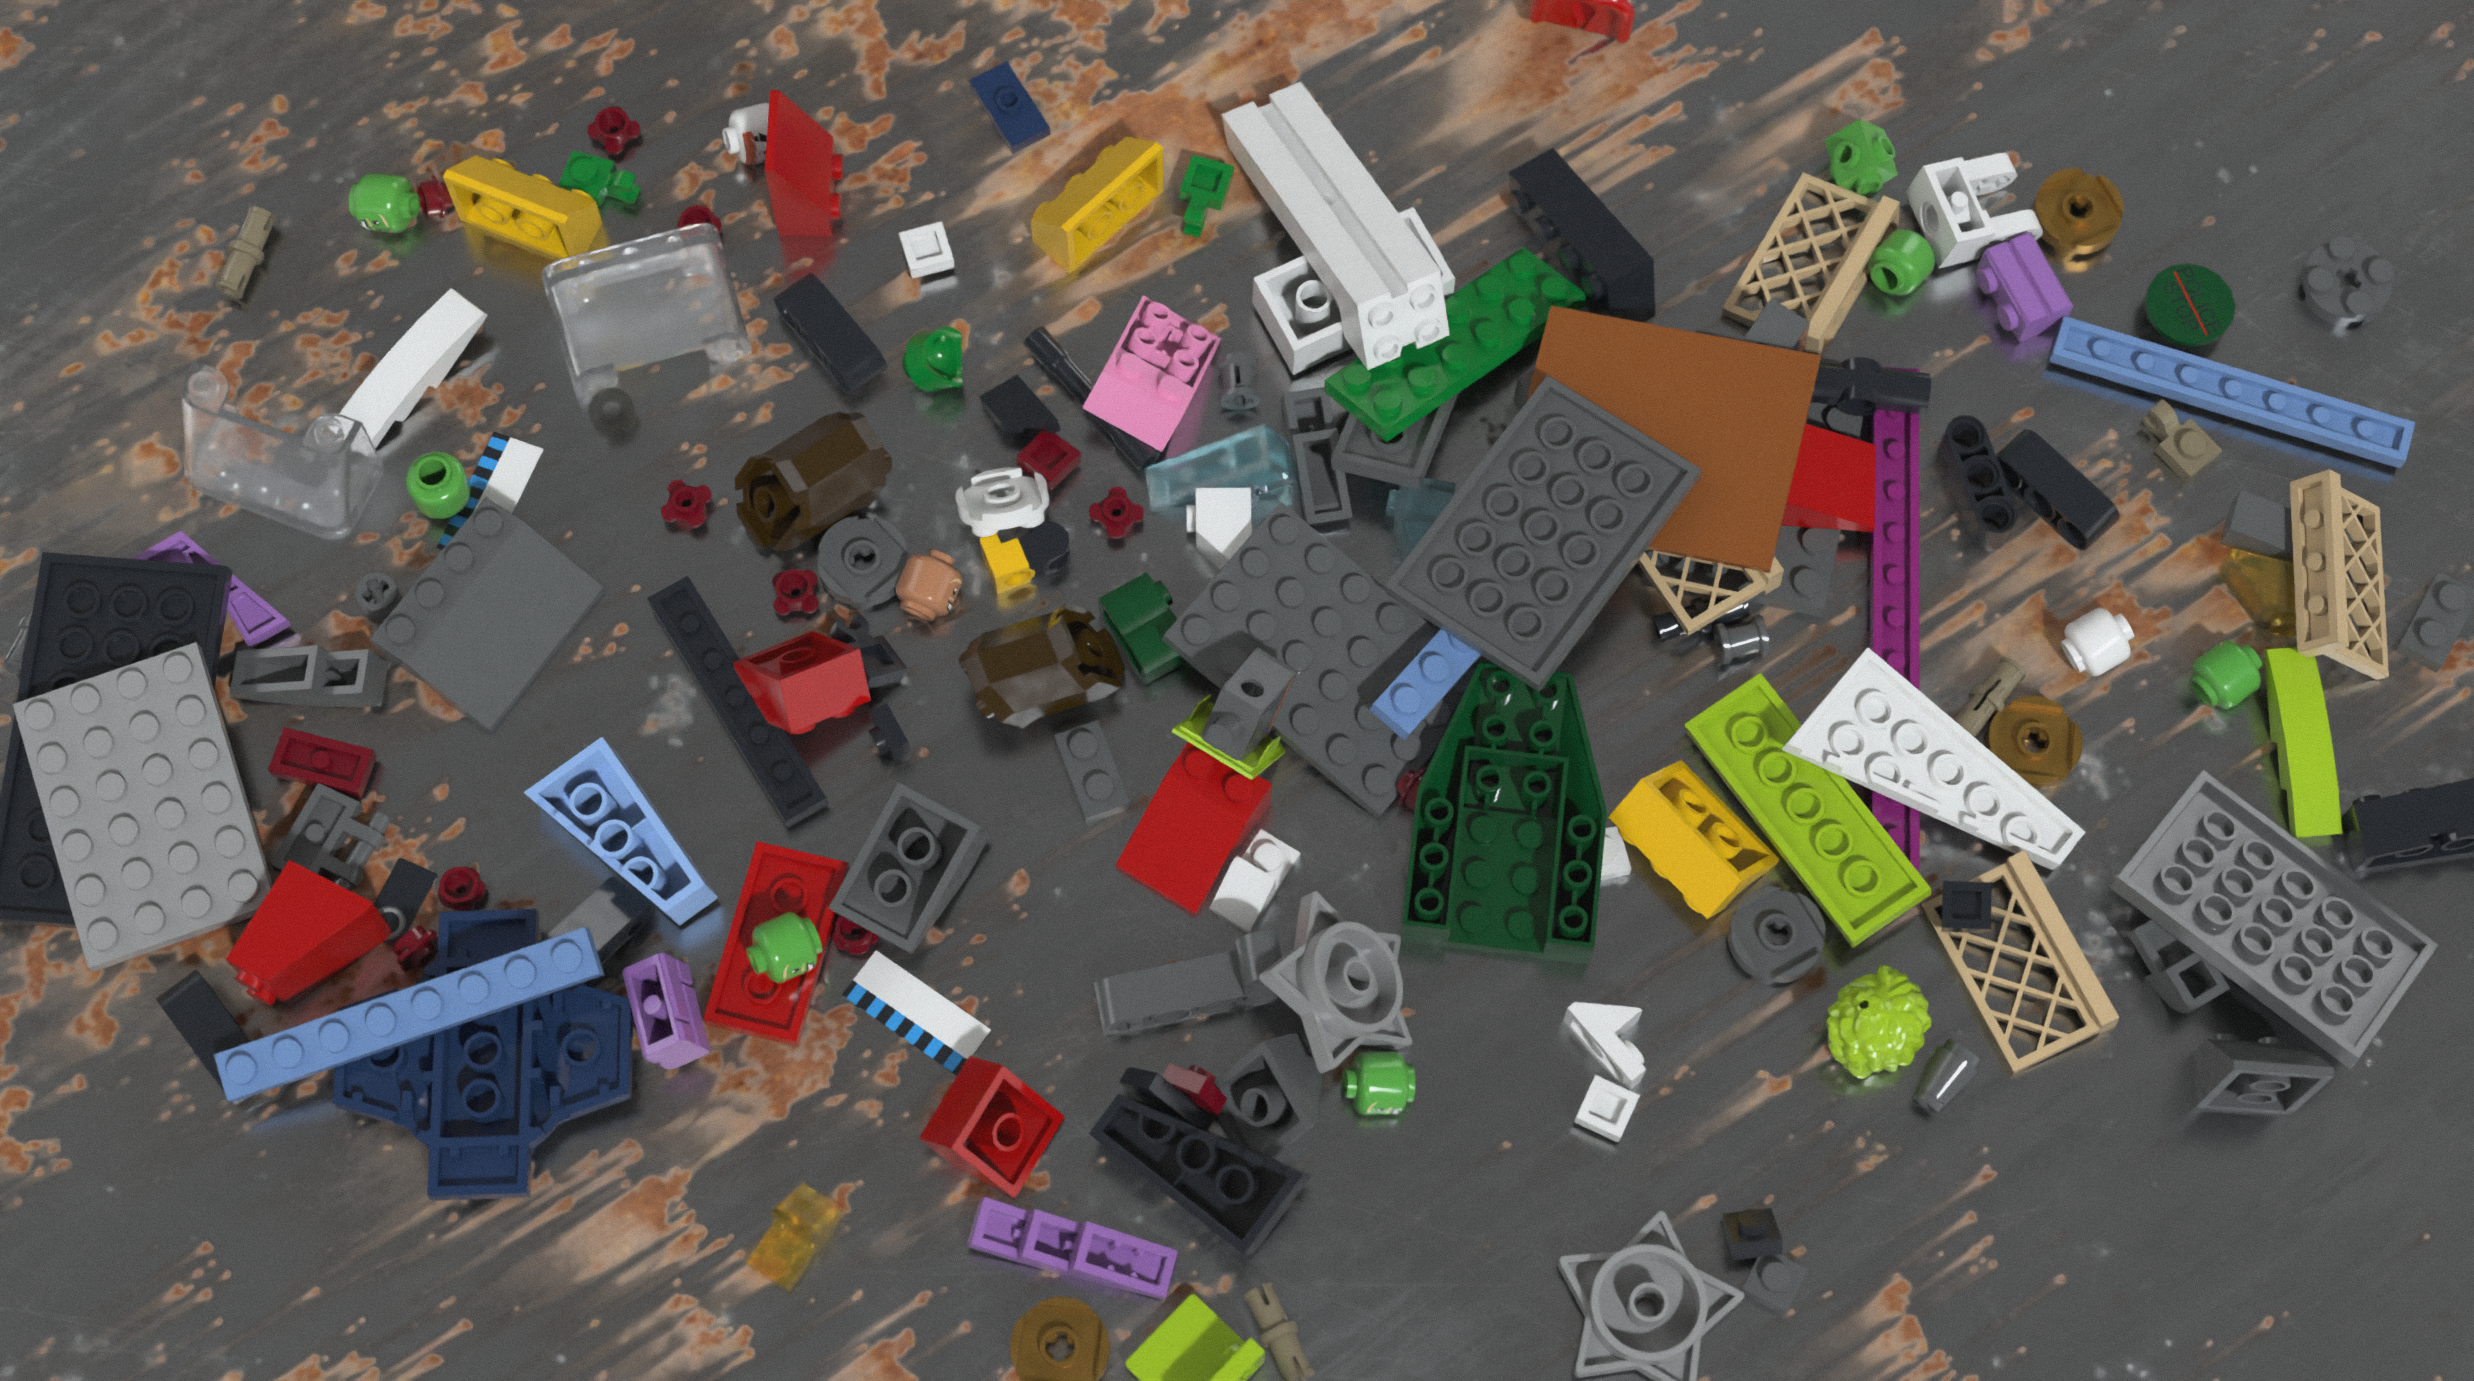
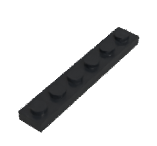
[647,576,828,828]

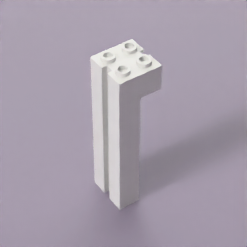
[1221,82,1450,370]

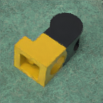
[979,521,1070,594]

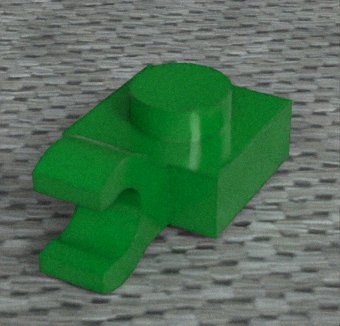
[557,151,641,207]
[1179,155,1235,238]

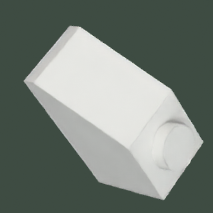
[1186,488,1252,570]

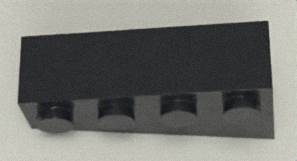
[1507,148,1656,323]
[2341,778,2474,872]
[1089,1094,1312,1255]

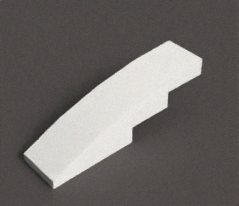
[328,288,488,457]

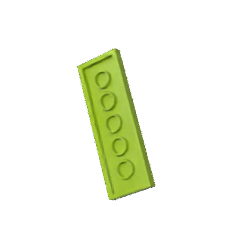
[1684,673,1931,948]

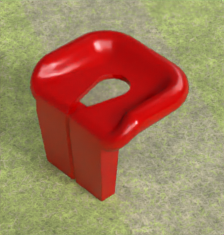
[1528,0,1635,43]

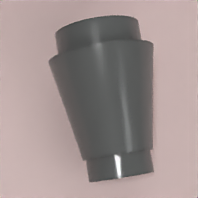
[1914,1039,1980,1114]

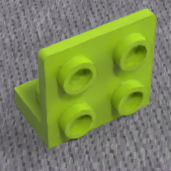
[1125,1294,1265,1381]

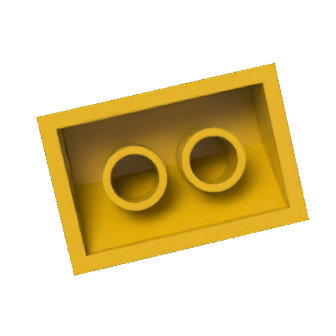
[1031,136,1164,274]
[443,155,603,266]
[1608,760,1780,919]

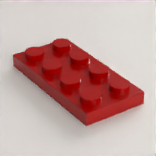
[703,841,850,1047]

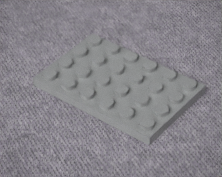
[12,642,273,972]

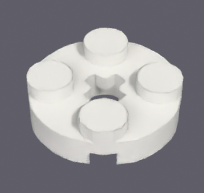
[956,467,1049,537]

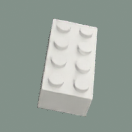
[1252,207,1455,375]

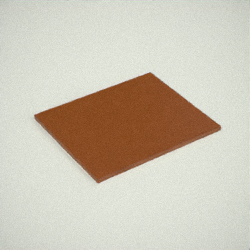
[1526,306,1821,573]

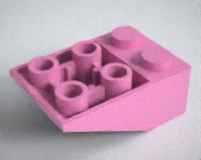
[1082,295,1221,452]

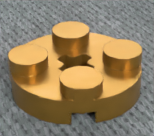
[2031,168,2124,257]
[1985,696,2083,790]
[1010,1297,1110,1381]

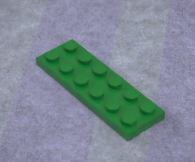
[1325,247,1586,442]

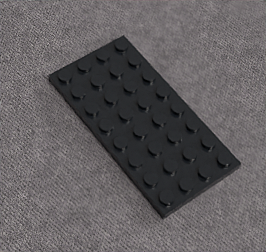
[0,552,233,928]

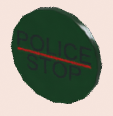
[2144,263,2235,347]

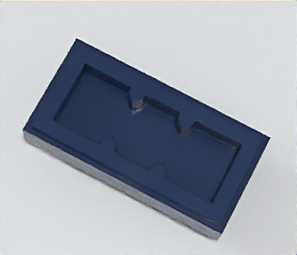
[969,61,1050,154]

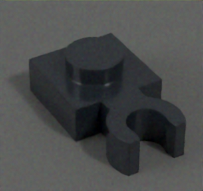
[830,614,907,689]

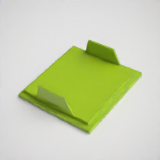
[1172,694,1286,780]

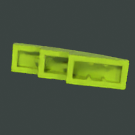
[2264,647,2343,838]

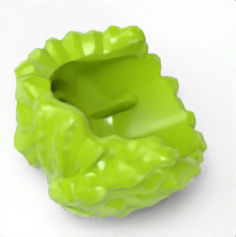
[1826,964,1932,1079]

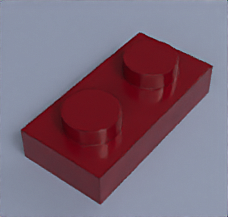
[268,727,377,799]

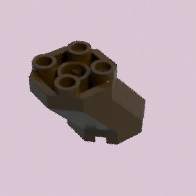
[734,412,892,552]
[958,602,1126,728]

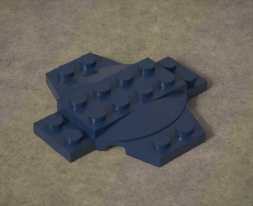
[333,909,633,1201]

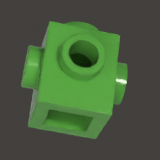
[1824,119,1898,195]

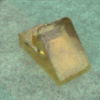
[746,1183,844,1293]

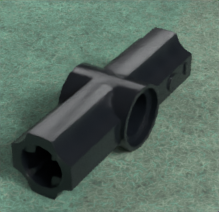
[1811,357,1931,416]

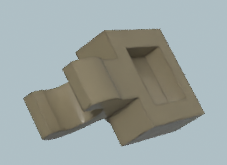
[2142,399,2223,484]

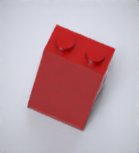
[226,860,392,1008]

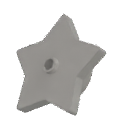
[1259,891,1412,1073]
[1557,1211,1744,1381]

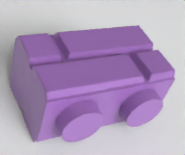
[1976,232,2074,342]
[622,952,710,1070]

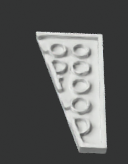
[1781,647,2085,870]

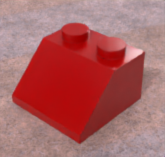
[733,631,871,734]
[919,1056,1065,1199]

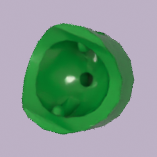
[902,327,963,392]

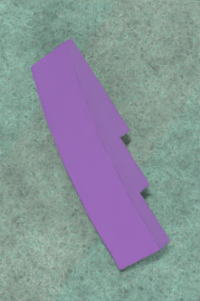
[966,1197,1178,1299]

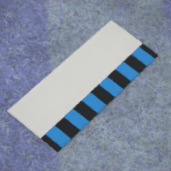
[436,431,544,550]
[842,950,991,1075]

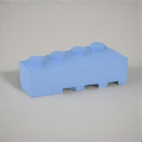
[524,737,718,926]

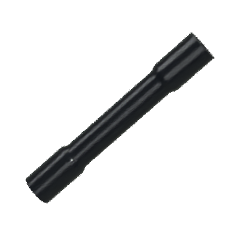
[1024,326,1159,472]

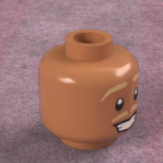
[895,549,963,621]

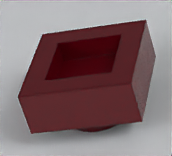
[1017,429,1081,491]
[1162,1063,1227,1115]

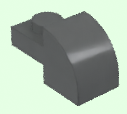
[2127,919,2230,1013]

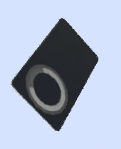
[374,858,437,947]

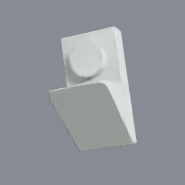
[1210,829,1301,934]
[1563,1002,1646,1090]

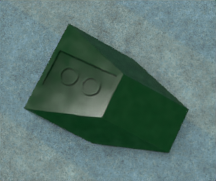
[1400,663,1607,965]

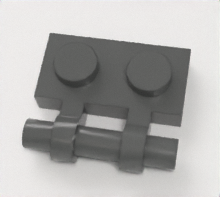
[270,783,391,891]

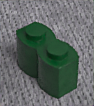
[1098,572,1187,684]

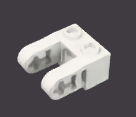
[1905,153,2043,268]

